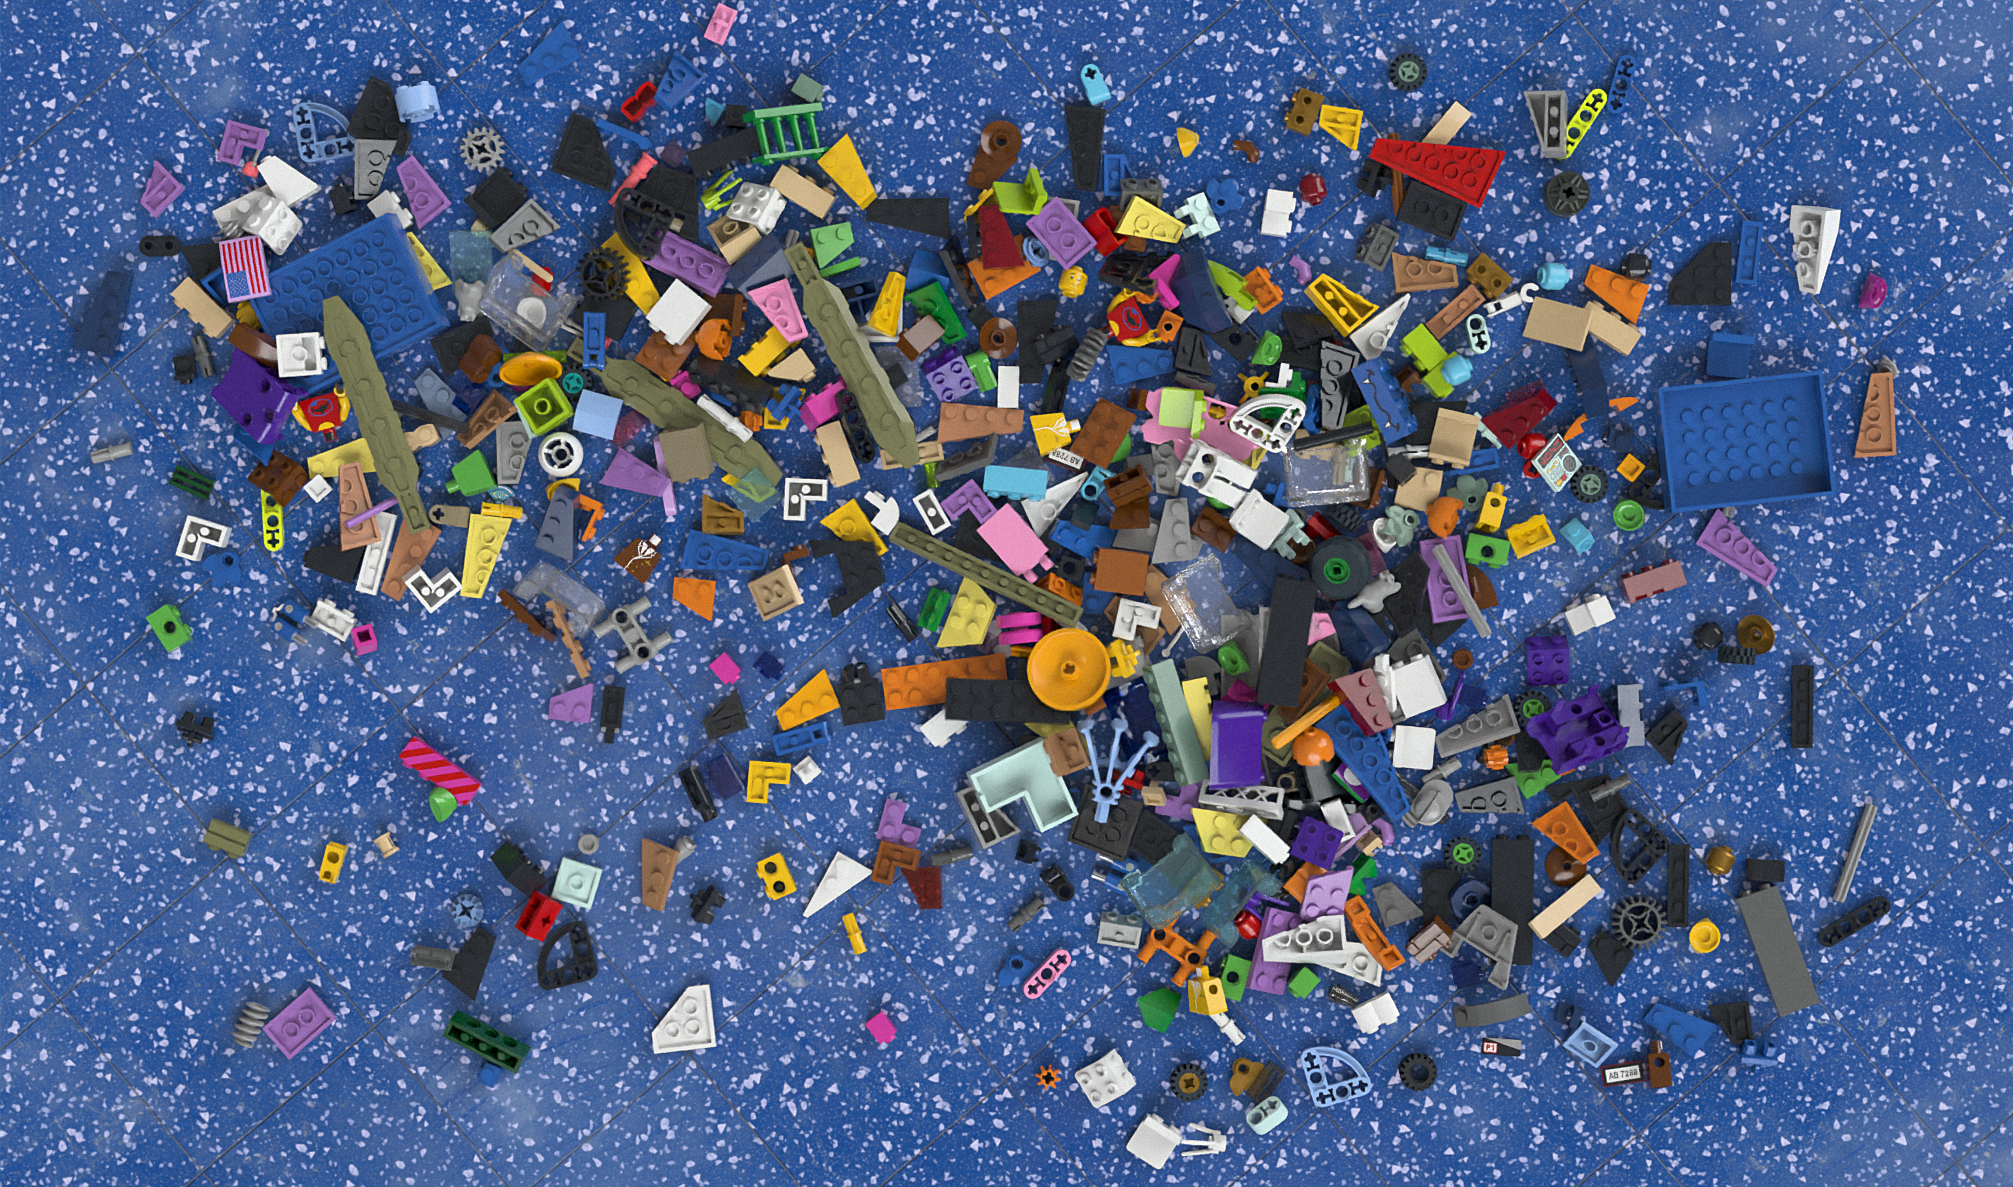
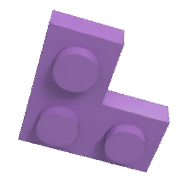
[217,120,268,166]
[940,479,998,524]
[1154,781,1203,822]
[876,798,921,849]

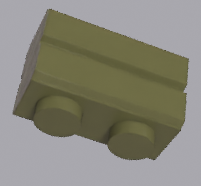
[203,818,254,859]

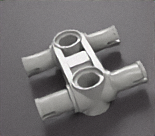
[592,595,674,674]

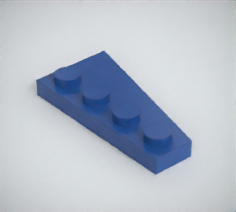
[680,529,771,570]

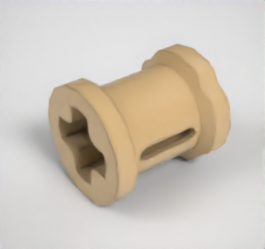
[373,832,399,859]

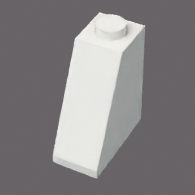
[257,155,321,209]
[1238,814,1290,865]

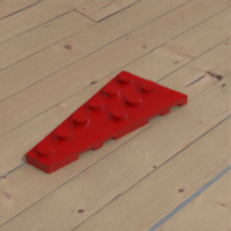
[1368,138,1506,208]

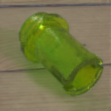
[923,462,942,489]

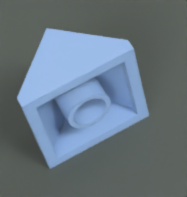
[572,389,623,440]
[1562,1019,1618,1068]

